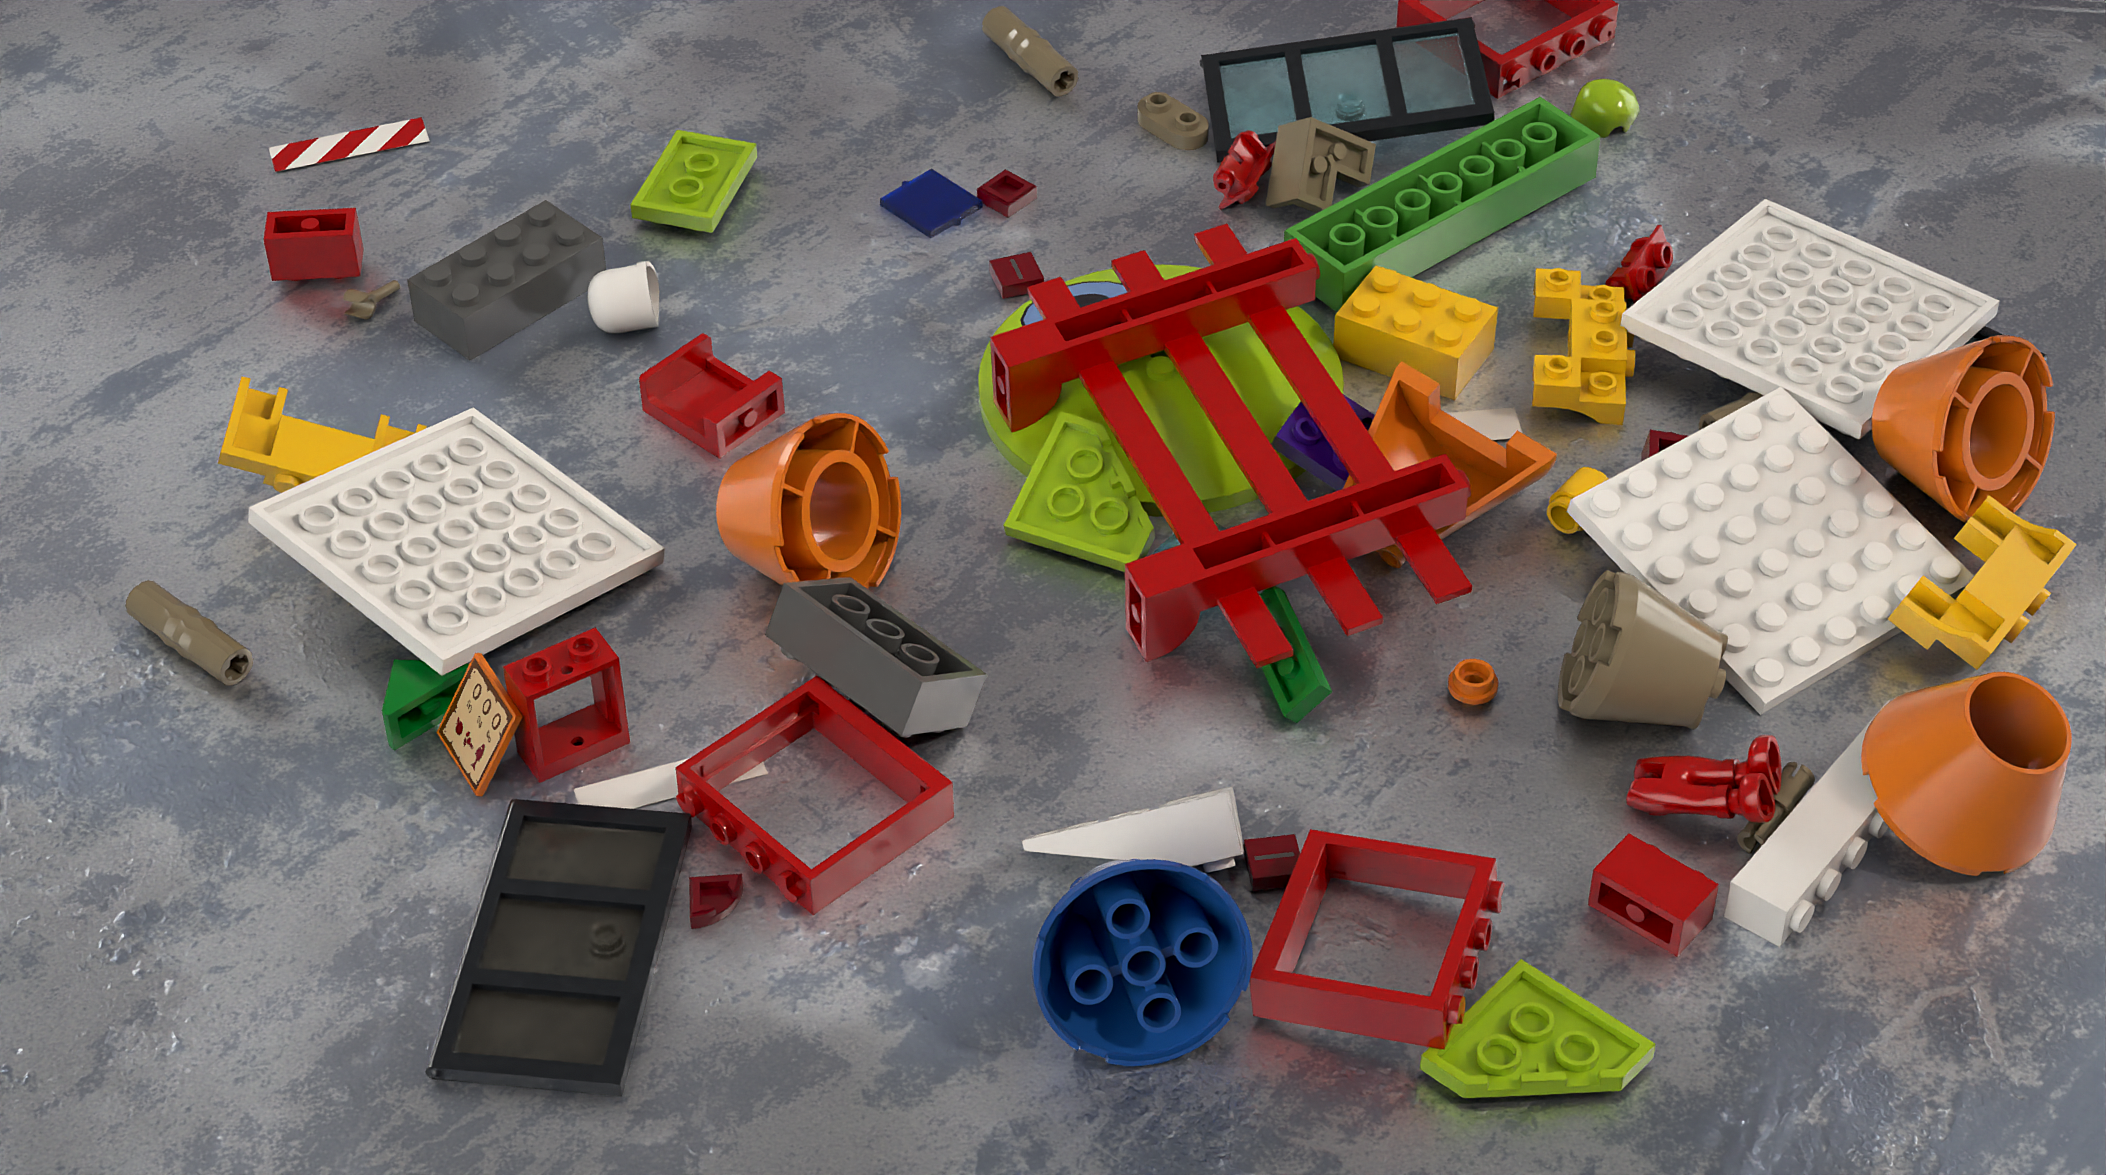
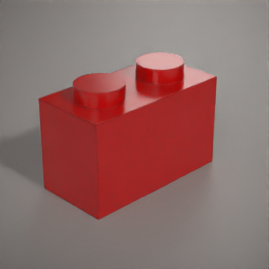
[263,208,364,281]
[1588,833,1719,957]

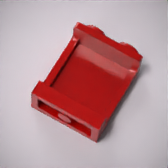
[639,333,785,459]

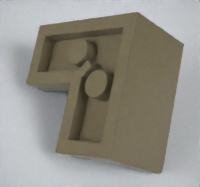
[1266,117,1376,213]

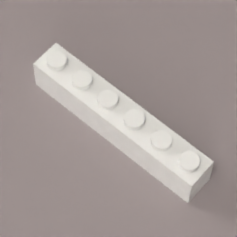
[1724,700,1890,947]

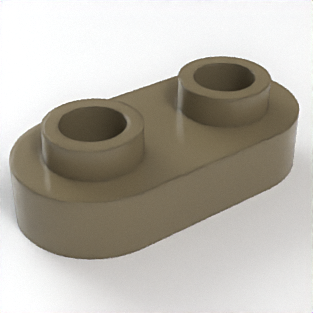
[1137,92,1209,150]

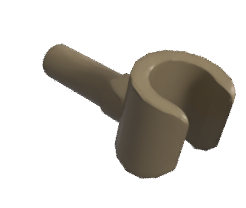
[343,280,400,320]

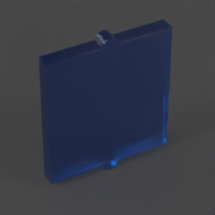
[880,168,983,238]

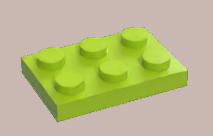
[630,130,757,233]

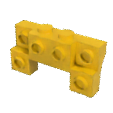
[1532,268,1635,425]
[218,376,427,493]
[1888,495,2077,670]

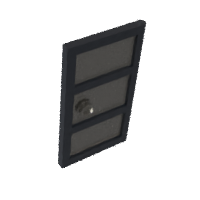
[425,799,692,1097]

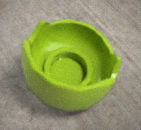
[1570,79,1640,138]

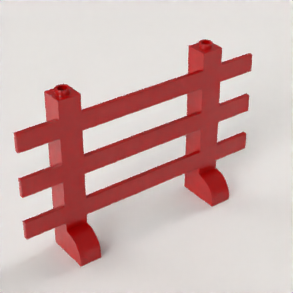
[990,223,1472,669]

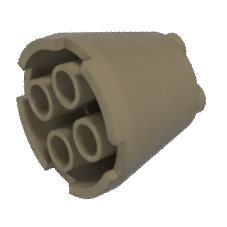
[1558,570,1728,730]

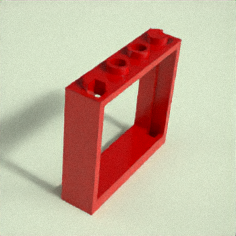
[1396,0,1619,99]
[675,676,954,915]
[1249,829,1505,1050]

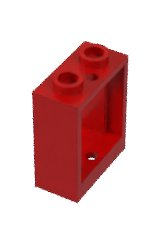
[503,627,630,783]

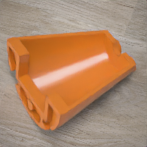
[1343,361,1557,568]

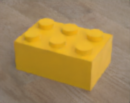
[1333,265,1498,401]

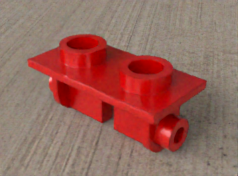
[1213,130,1276,210]
[1605,225,1673,304]

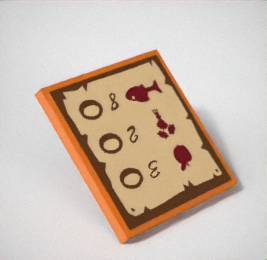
[436,653,523,797]

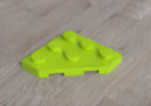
[1003,411,1155,572]
[1420,959,1656,1099]

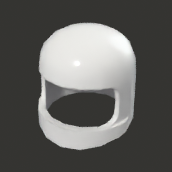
[587,261,659,334]

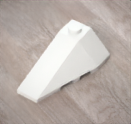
[1022,786,1244,873]

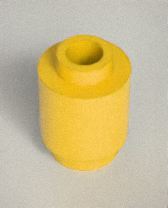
[1547,467,1608,534]

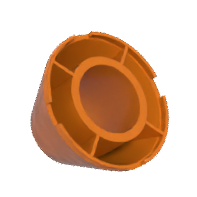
[1871,335,2055,523]
[716,413,901,589]
[1861,672,2072,876]

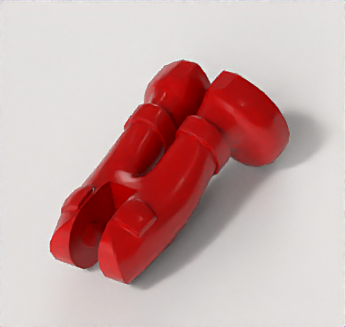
[1626,735,1782,823]

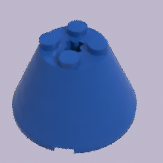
[1032,859,1253,1066]

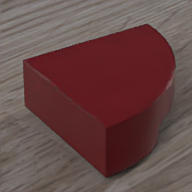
[689,874,743,929]

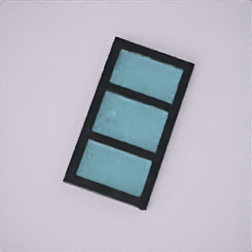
[1200,17,1495,163]

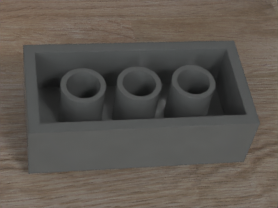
[407,200,606,361]
[765,577,988,737]

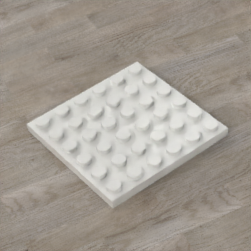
[1620,199,2000,440]
[1566,386,1974,715]
[248,407,665,676]

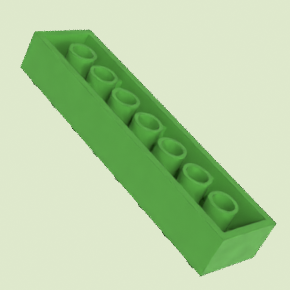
[1284,97,1601,312]

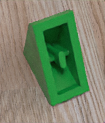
[382,659,469,751]

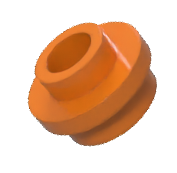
[1448,659,1499,705]

